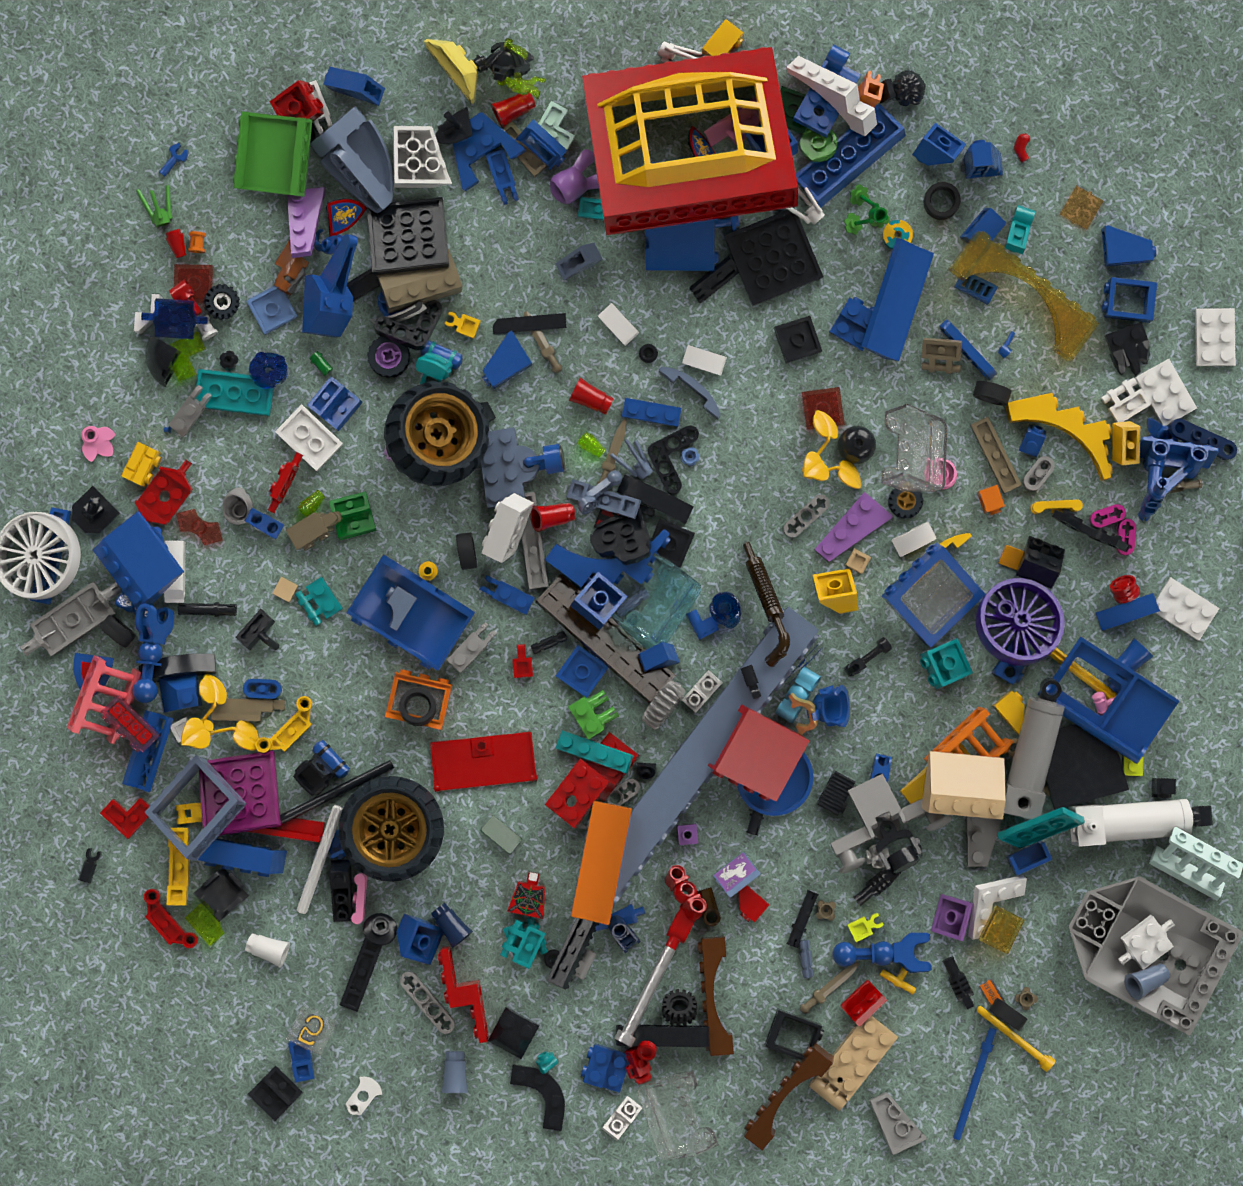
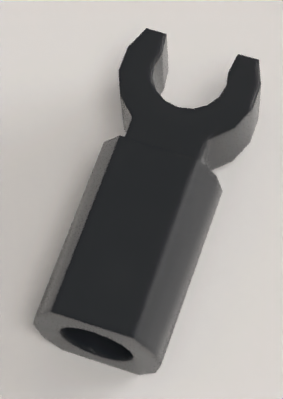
[740,665,761,699]
[78,848,102,883]

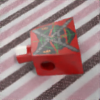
[507,872,545,919]

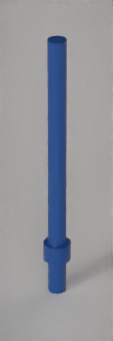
[953,1027,997,1140]

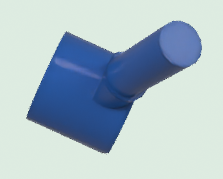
[998,331,1015,358]

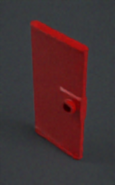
[430,731,538,792]

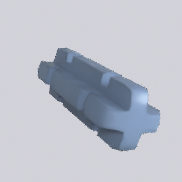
[616,588,649,617]
[799,940,814,978]

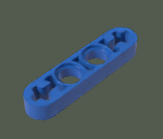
[939,320,997,381]

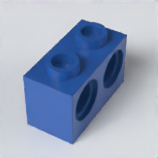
[991,640,1033,685]

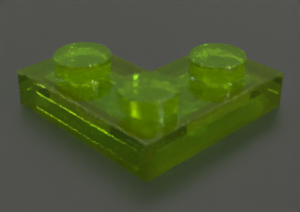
[169,331,206,382]

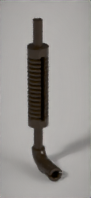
[743,542,790,667]

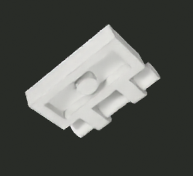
[1101,378,1151,423]

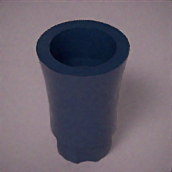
[431,903,473,948]

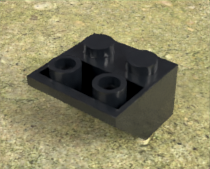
[1016,536,1065,589]

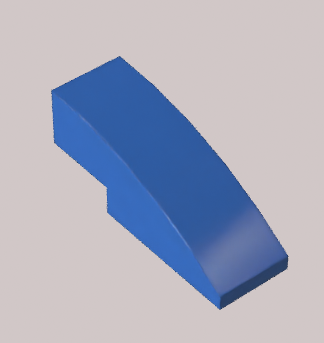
[1096,593,1160,631]

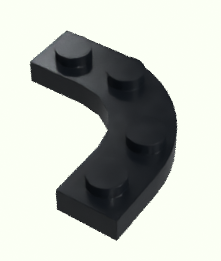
[1052,510,1128,552]
[510,1064,565,1131]

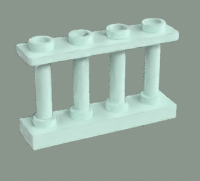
[1149,827,1243,901]

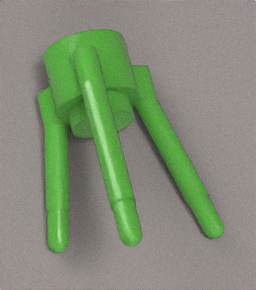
[136,185,173,227]

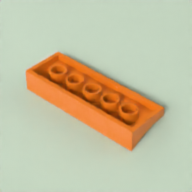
[571,801,632,925]

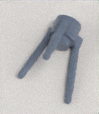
[610,439,653,480]

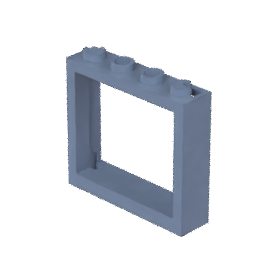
[145,755,247,861]

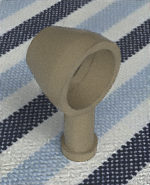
[1167,474,1203,493]

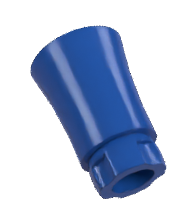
[1117,638,1153,678]

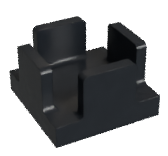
[193,869,249,922]

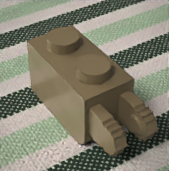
[286,511,342,551]

